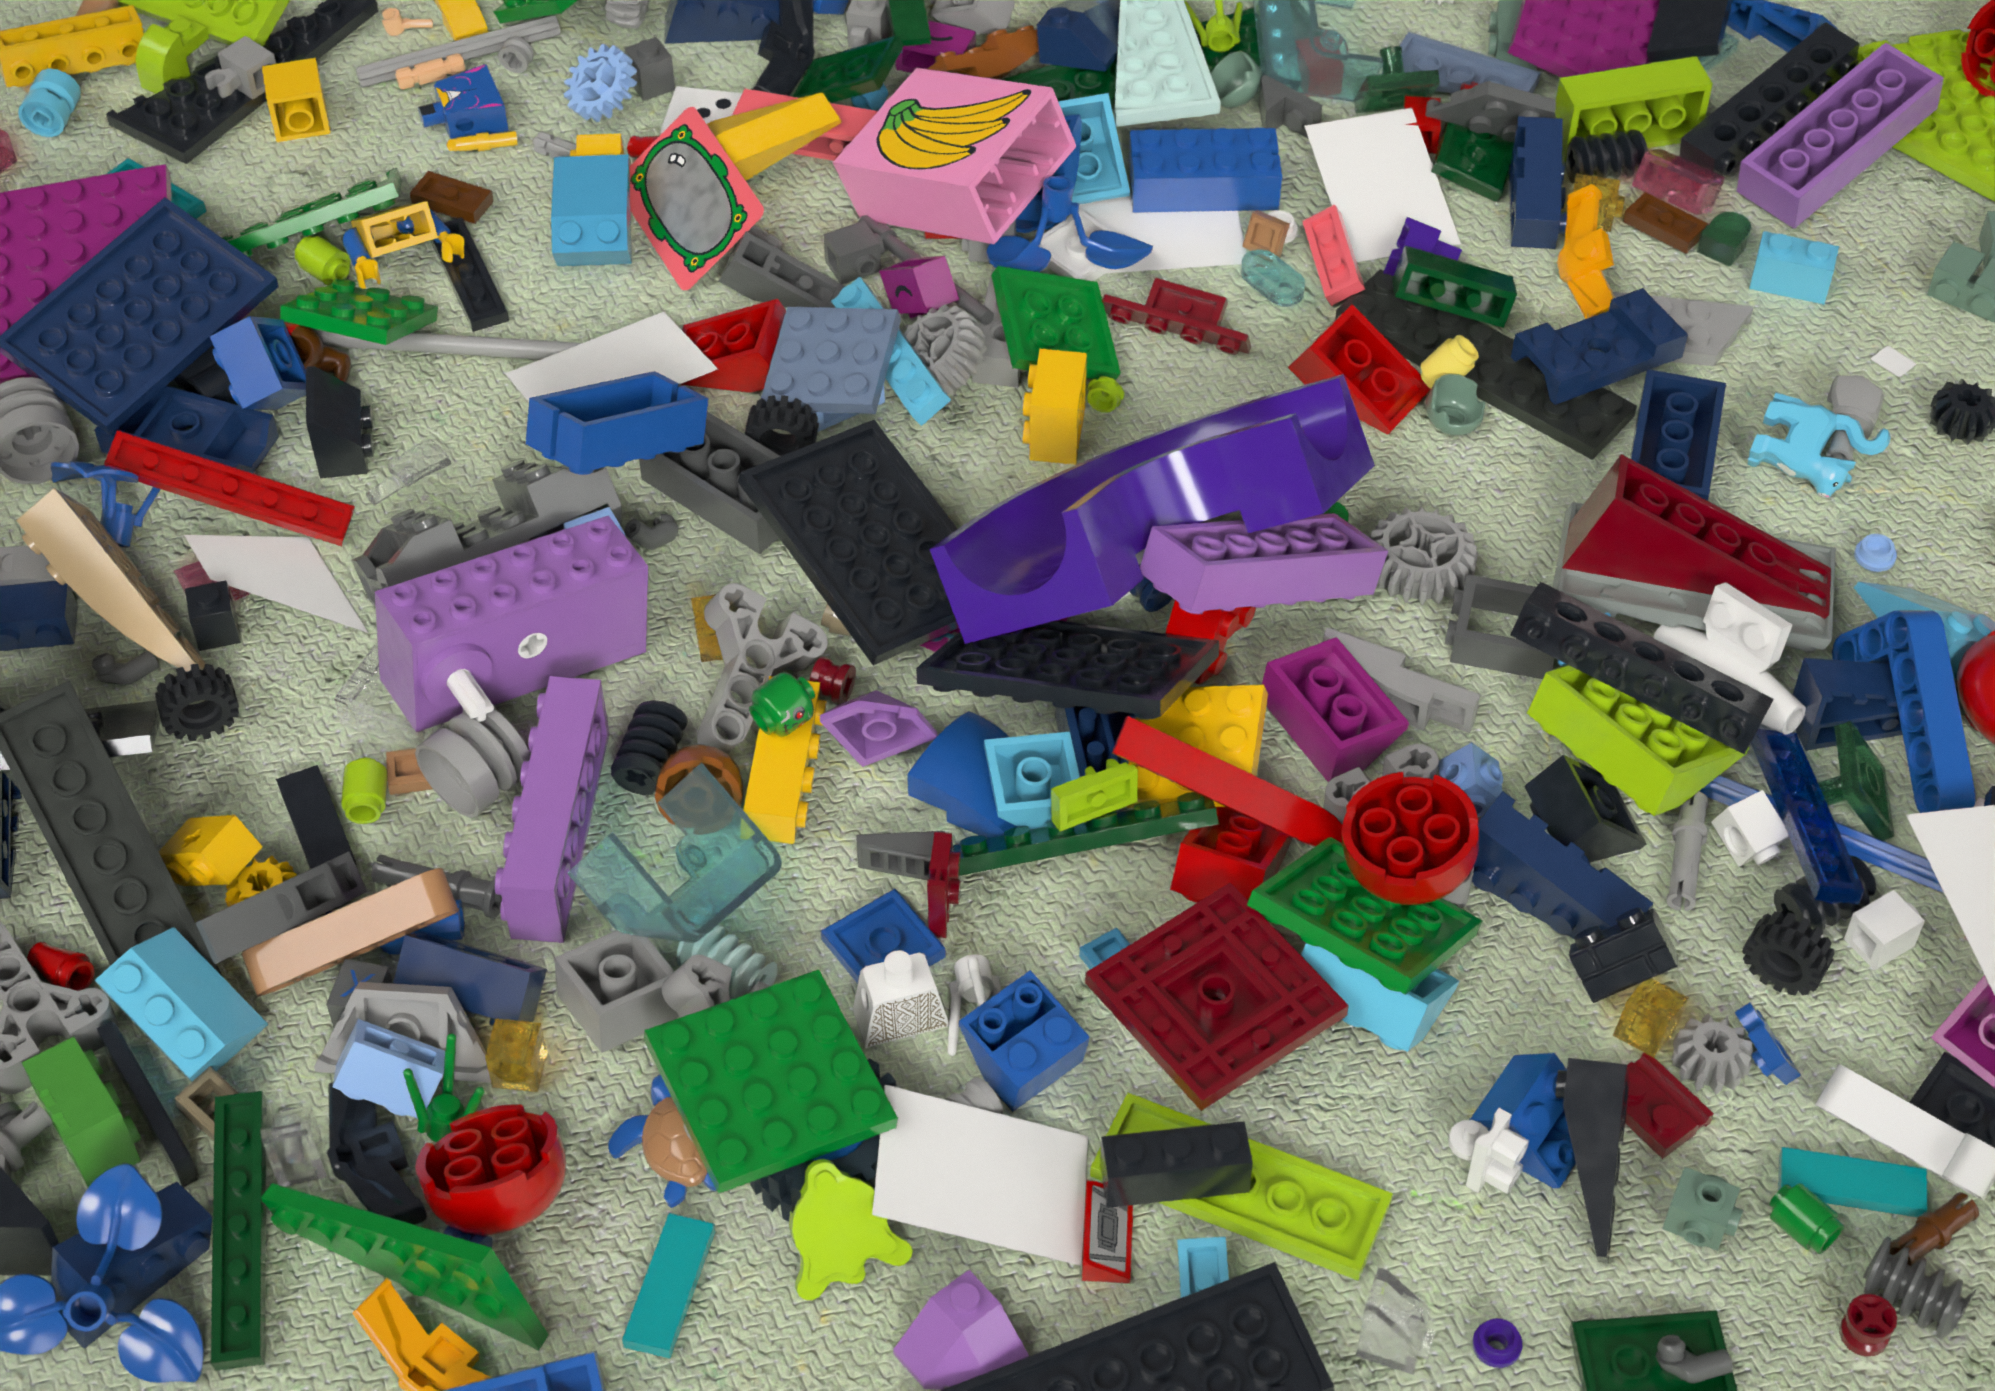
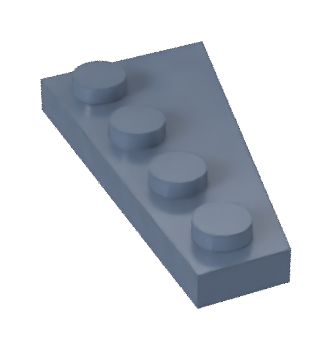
[1381,32,1541,93]

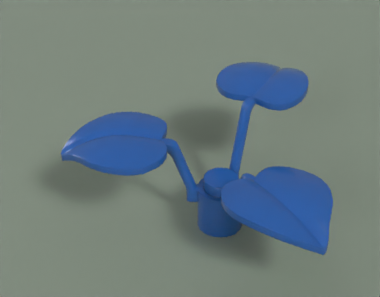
[987,176,1153,272]
[50,461,161,547]
[0,1163,204,1383]

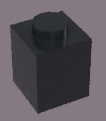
[185,580,241,651]

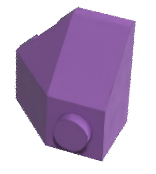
[820,690,938,767]
[893,1270,1029,1390]

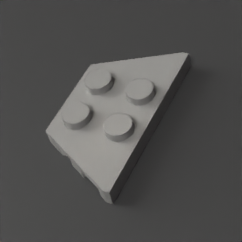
[1613,292,1753,366]
[315,982,495,1082]

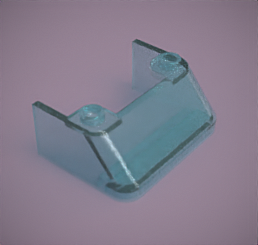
[1253,0,1383,104]
[567,763,782,943]

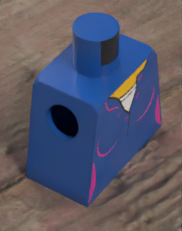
[418,64,509,139]

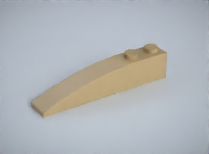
[16,488,206,672]

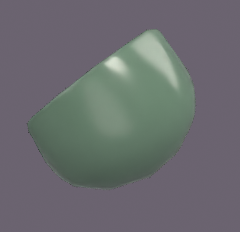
[1210,51,1262,109]
[1426,374,1486,436]

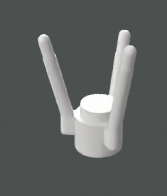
[947,954,1001,1056]

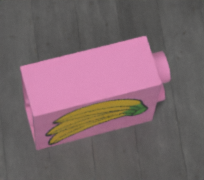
[833,68,1076,244]

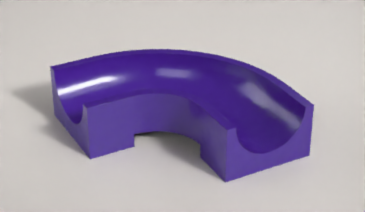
[930,374,1375,644]

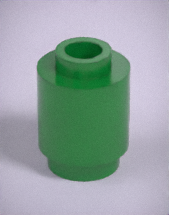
[1769,1183,1844,1254]

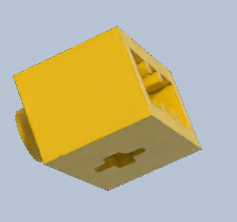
[158,815,263,886]

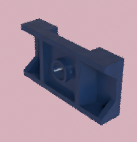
[1511,288,1688,405]
[94,386,279,474]

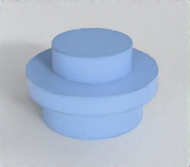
[1854,534,1897,572]

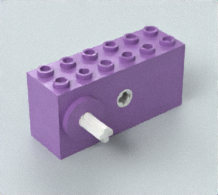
[375,515,648,732]

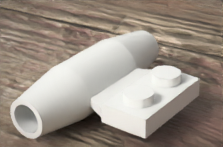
[1653,582,1806,735]

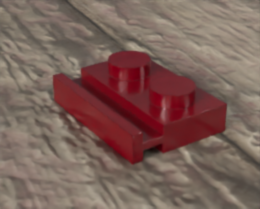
[927,832,961,938]
[1625,1051,1714,1159]

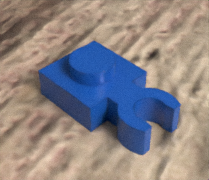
[1735,1002,1801,1085]

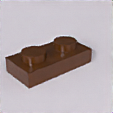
[409,171,494,224]
[1623,192,1709,254]

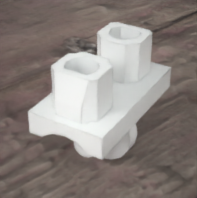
[1448,1108,1529,1194]

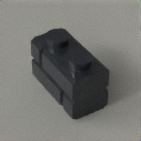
[1569,908,1678,1003]

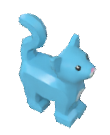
[1748,393,1891,498]

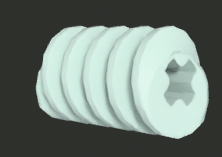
[676,915,778,999]

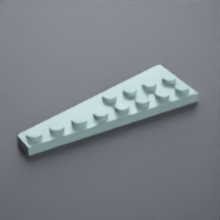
[1114,0,1221,127]

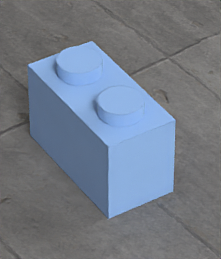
[332,1019,445,1119]

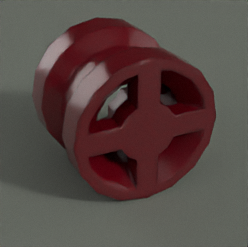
[809,656,856,705]
[1839,1294,1898,1357]

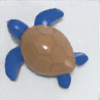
[608,1074,717,1208]

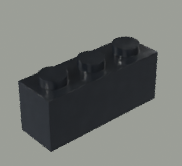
[1100,1121,1253,1208]

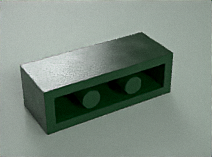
[1392,246,1517,328]

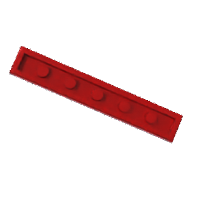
[104,430,355,546]

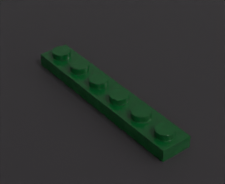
[953,792,1219,876]
[211,1091,267,1371]

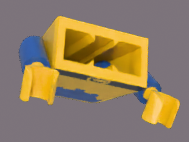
[343,201,464,289]

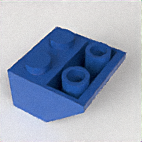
[958,970,1090,1112]
[1470,1053,1576,1188]

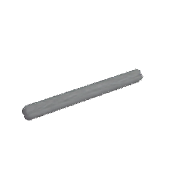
[356,15,560,87]

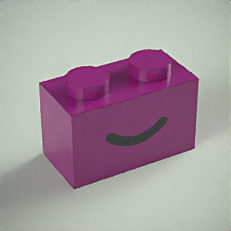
[896,21,976,73]
[879,256,959,318]

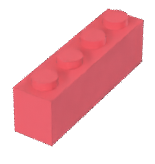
[732,89,878,161]

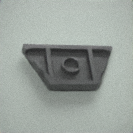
[1425,81,1556,142]

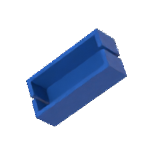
[1128,127,1282,213]
[526,371,709,475]

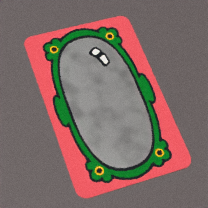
[629,107,764,290]

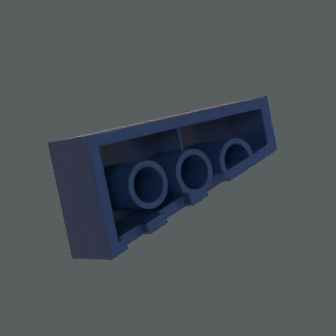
[1472,791,1653,939]

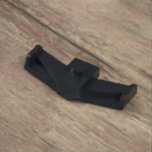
[750,0,815,96]
[326,1083,427,1225]

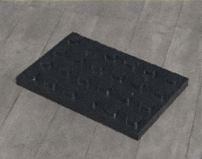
[738,420,959,666]
[916,620,1219,720]

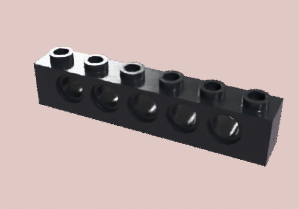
[1678,22,1860,185]
[1510,582,1774,754]

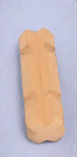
[395,53,465,90]

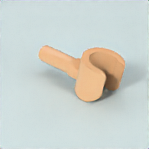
[382,8,433,36]

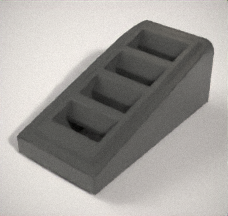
[856,831,945,880]

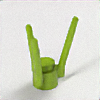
[1184,0,1243,52]

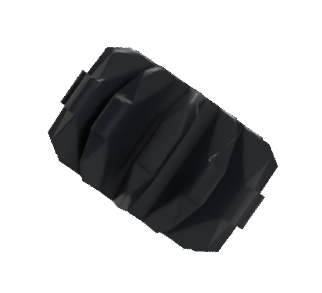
[1930,378,1995,445]

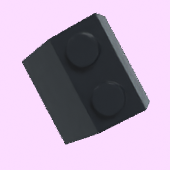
[306,366,374,479]
[1524,755,1647,862]
[0,1167,59,1276]

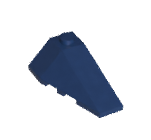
[1037,0,1120,71]

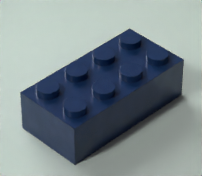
[1630,369,1726,501]

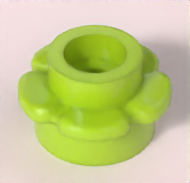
[1087,376,1125,413]

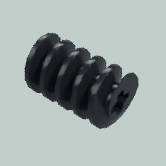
[1566,129,1649,184]
[611,700,688,795]
[1774,855,1876,930]

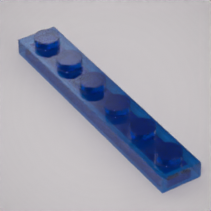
[1751,729,1864,904]

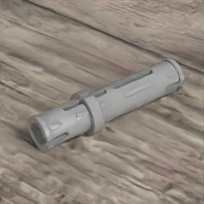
[1666,792,1708,911]

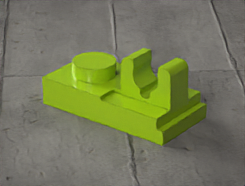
[1051,759,1138,832]

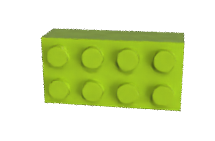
[1555,56,1713,162]

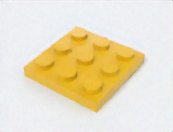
[1127,685,1268,808]

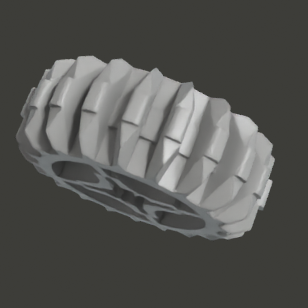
[904,305,987,396]
[1369,505,1478,605]

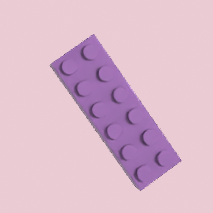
[1737,42,1944,229]
[1140,513,1388,614]
[495,676,610,943]

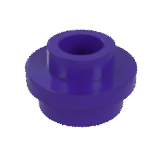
[1472,1318,1523,1368]

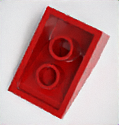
[680,298,786,393]
[1288,304,1431,435]
[1170,807,1293,902]

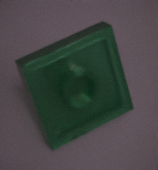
[1354,46,1440,113]
[1809,721,1894,840]

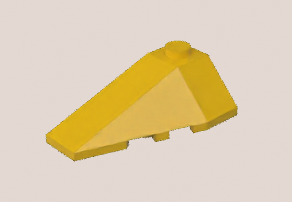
[707,92,842,181]

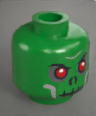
[749,672,815,737]

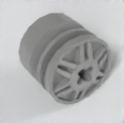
[0,377,80,484]
[415,709,531,818]

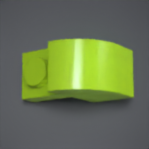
[136,15,209,94]

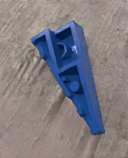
[1727,0,1838,52]

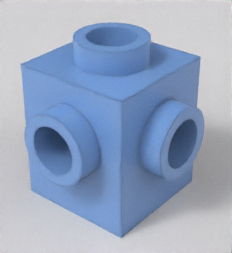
[1438,742,1503,817]

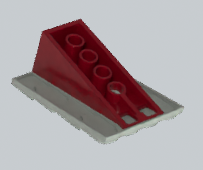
[1553,454,1836,652]

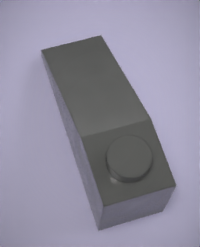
[718,231,845,308]

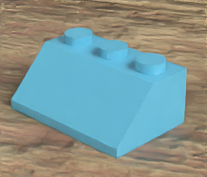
[95,927,268,1082]
[1301,943,1460,1052]

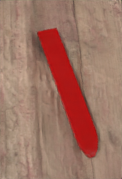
[1112,716,1342,847]

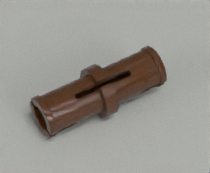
[1889,1192,1979,1266]

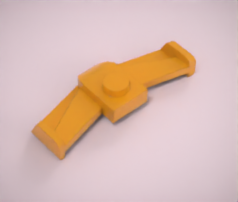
[1557,184,1615,319]
[352,1277,491,1391]

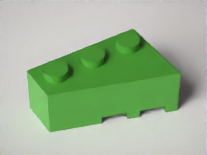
[22,1036,142,1188]

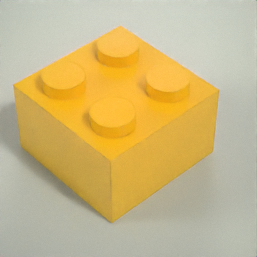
[1023,349,1087,465]

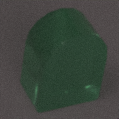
[1697,212,1751,266]

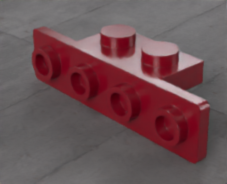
[1102,278,1251,355]

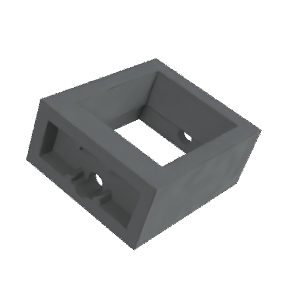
[1445,574,1554,679]

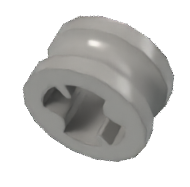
[498,37,534,73]

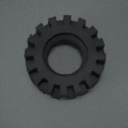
[744,395,819,456]
[155,664,239,741]
[1742,911,1835,996]

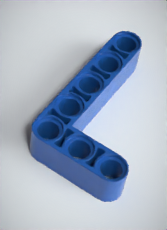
[1832,610,1976,813]

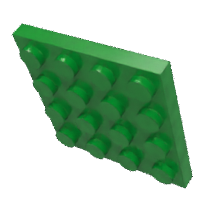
[1247,837,1483,995]
[644,969,898,1194]

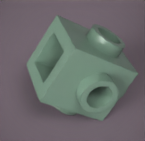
[1662,1167,1743,1251]

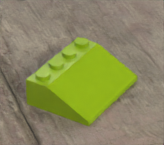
[1527,665,1750,816]

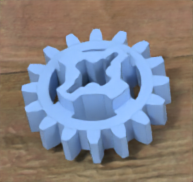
[564,44,637,122]

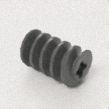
[1863,1236,1977,1340]

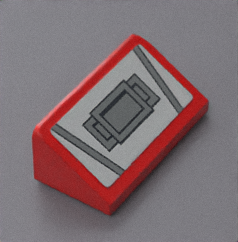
[1082,1180,1133,1283]

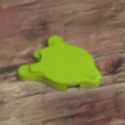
[789,1159,913,1300]

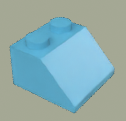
[1749,231,1839,305]
[984,732,1080,830]

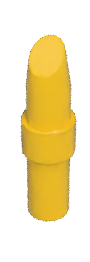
[447,131,518,151]

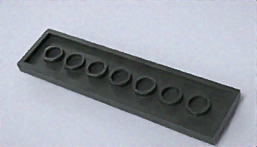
[1335,269,1637,460]
[0,681,224,1040]

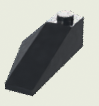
[1556,1058,1630,1263]

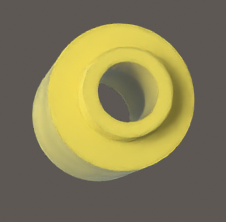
[1421,335,1479,389]

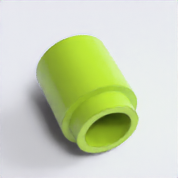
[294,236,351,285]
[341,757,388,824]

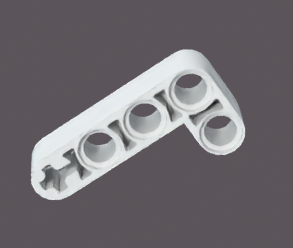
[1815,1064,1995,1200]

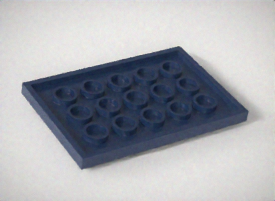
[0,197,279,435]

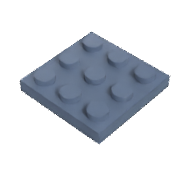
[761,307,901,414]

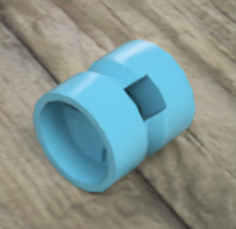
[18,69,81,137]

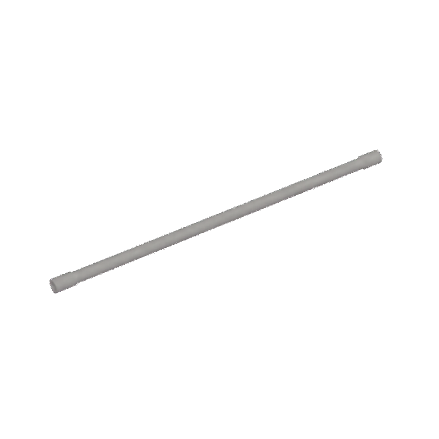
[312,328,582,360]

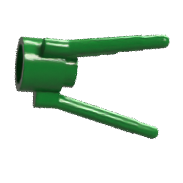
[403,1033,484,1142]

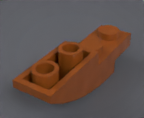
[928,25,1039,80]

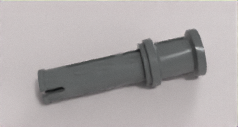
[371,855,502,918]

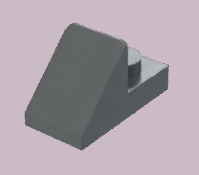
[1259,74,1322,139]

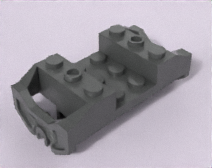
[351,460,622,609]

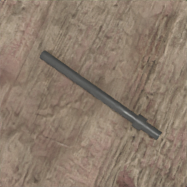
[858,215,994,325]

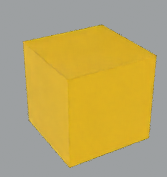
[262,58,331,142]

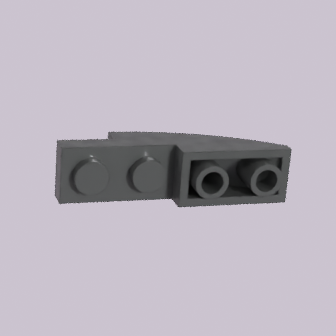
[195,852,368,964]

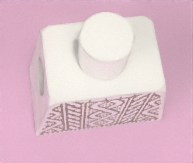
[853,951,949,1048]

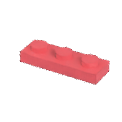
[1302,205,1365,306]

